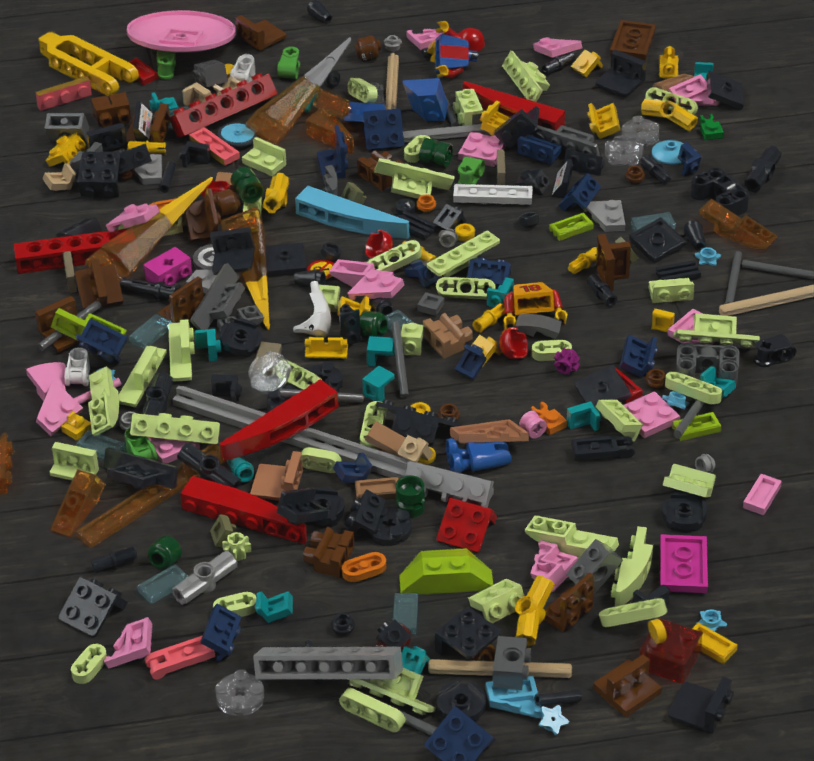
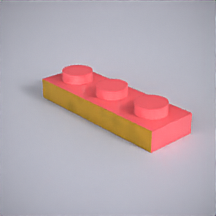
[36,76,92,111]
[189,127,240,166]

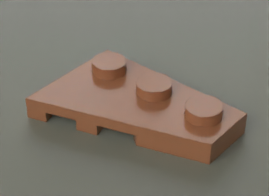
[450,419,529,444]

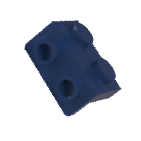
[518,135,562,164]
[619,334,658,378]

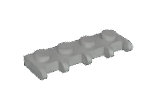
[405,461,494,508]

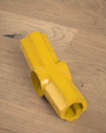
[641,99,698,131]
[263,173,289,213]
[515,575,555,646]

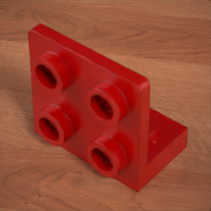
[436,498,497,553]

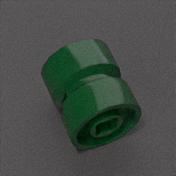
[419,138,453,168]
[230,167,264,203]
[395,475,425,518]

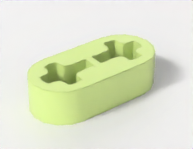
[404,135,431,163]
[532,340,572,361]
[302,447,342,473]
[213,592,257,617]
[71,644,107,684]

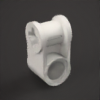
[230,54,255,83]
[65,348,90,386]

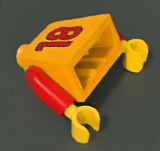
[504,282,568,329]

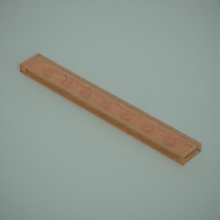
[76,444,225,548]

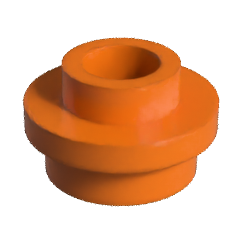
[416,194,436,212]

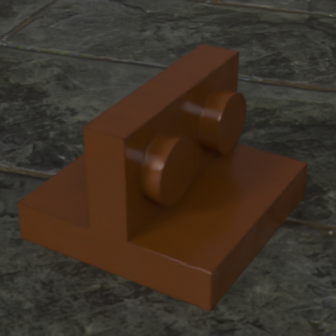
[596,234,631,291]
[75,259,124,310]
[593,654,662,717]

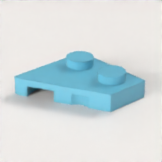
[486,676,542,718]

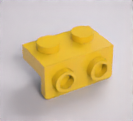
[480,101,511,136]
[587,103,620,139]
[46,133,87,167]

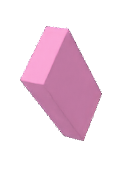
[743,474,782,515]

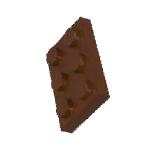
[610,20,656,61]

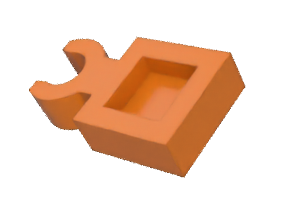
[531,402,567,435]

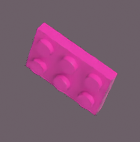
[660,534,708,593]

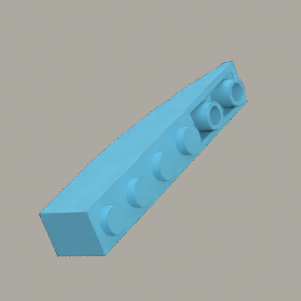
[295,186,409,239]

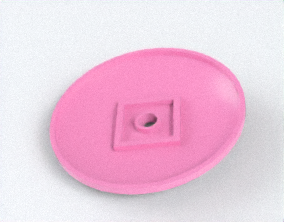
[127,11,236,53]

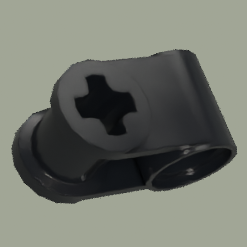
[754,334,796,367]

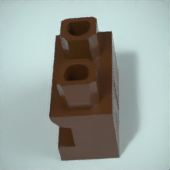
[91,92,131,127]
[357,151,404,191]
[303,527,354,578]

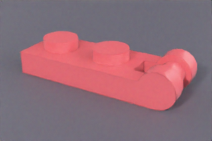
[144,636,215,680]

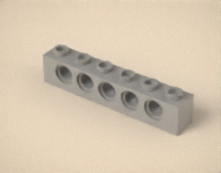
[253,647,403,679]

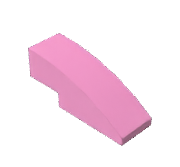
[329,259,394,287]

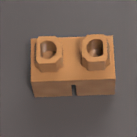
[423,313,472,359]

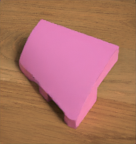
[26,362,66,402]
[530,540,578,592]

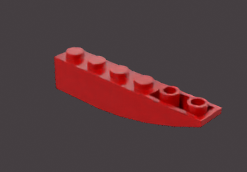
[463,81,565,131]
[219,379,339,461]
[181,476,307,544]

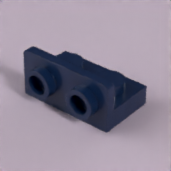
[558,173,601,211]
[467,257,512,287]
[200,603,241,662]

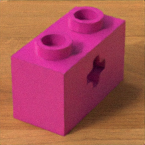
[144,247,192,285]

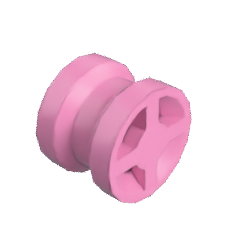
[519,411,547,438]

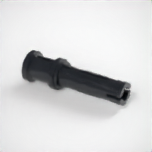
[120,277,181,300]

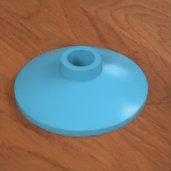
[652,140,684,165]

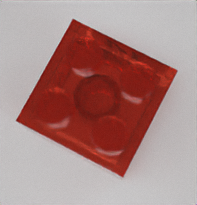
[639,617,703,684]

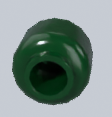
[360,311,388,338]
[148,536,182,570]

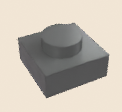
[417,292,444,316]

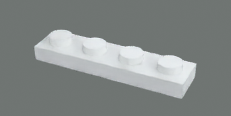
[453,184,532,205]

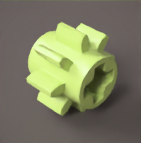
[222,532,251,561]

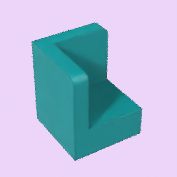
[367,336,395,366]
[362,366,395,402]

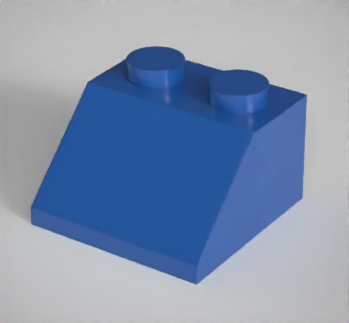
[403,78,448,122]

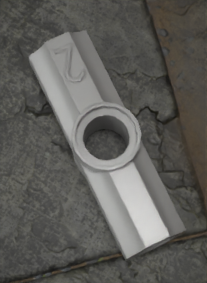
[172,551,237,605]

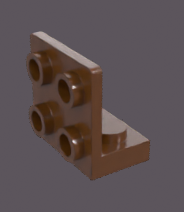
[236,15,287,51]
[126,103,170,143]
[184,188,221,242]
[157,276,203,325]
[35,296,80,352]
[544,572,595,632]

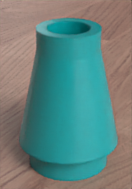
[227,457,254,482]

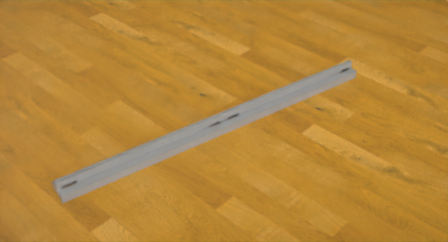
[172,386,494,506]

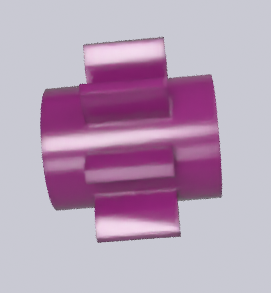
[553,348,580,375]

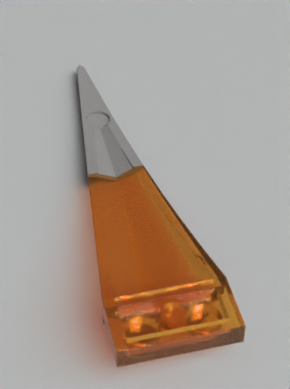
[246,37,351,146]

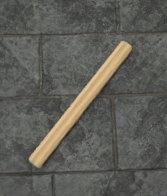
[385,53,399,110]
[719,284,814,316]
[428,659,572,678]

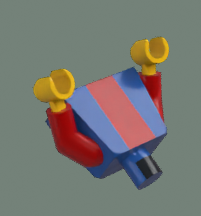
[435,21,478,79]

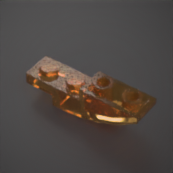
[699,199,778,249]

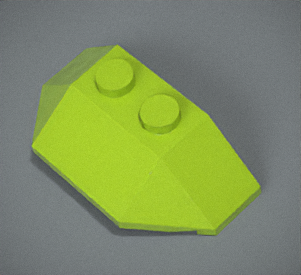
[399,548,493,596]

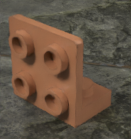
[250,451,303,501]

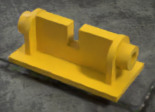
[659,46,678,79]
[305,337,348,359]

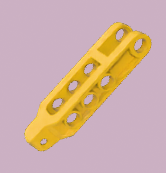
[38,32,139,96]

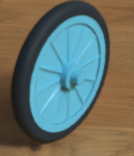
[218,122,258,147]

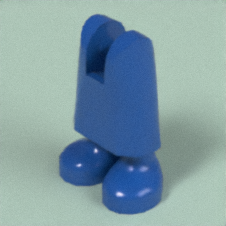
[446,438,512,473]

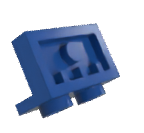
[344,102,385,122]

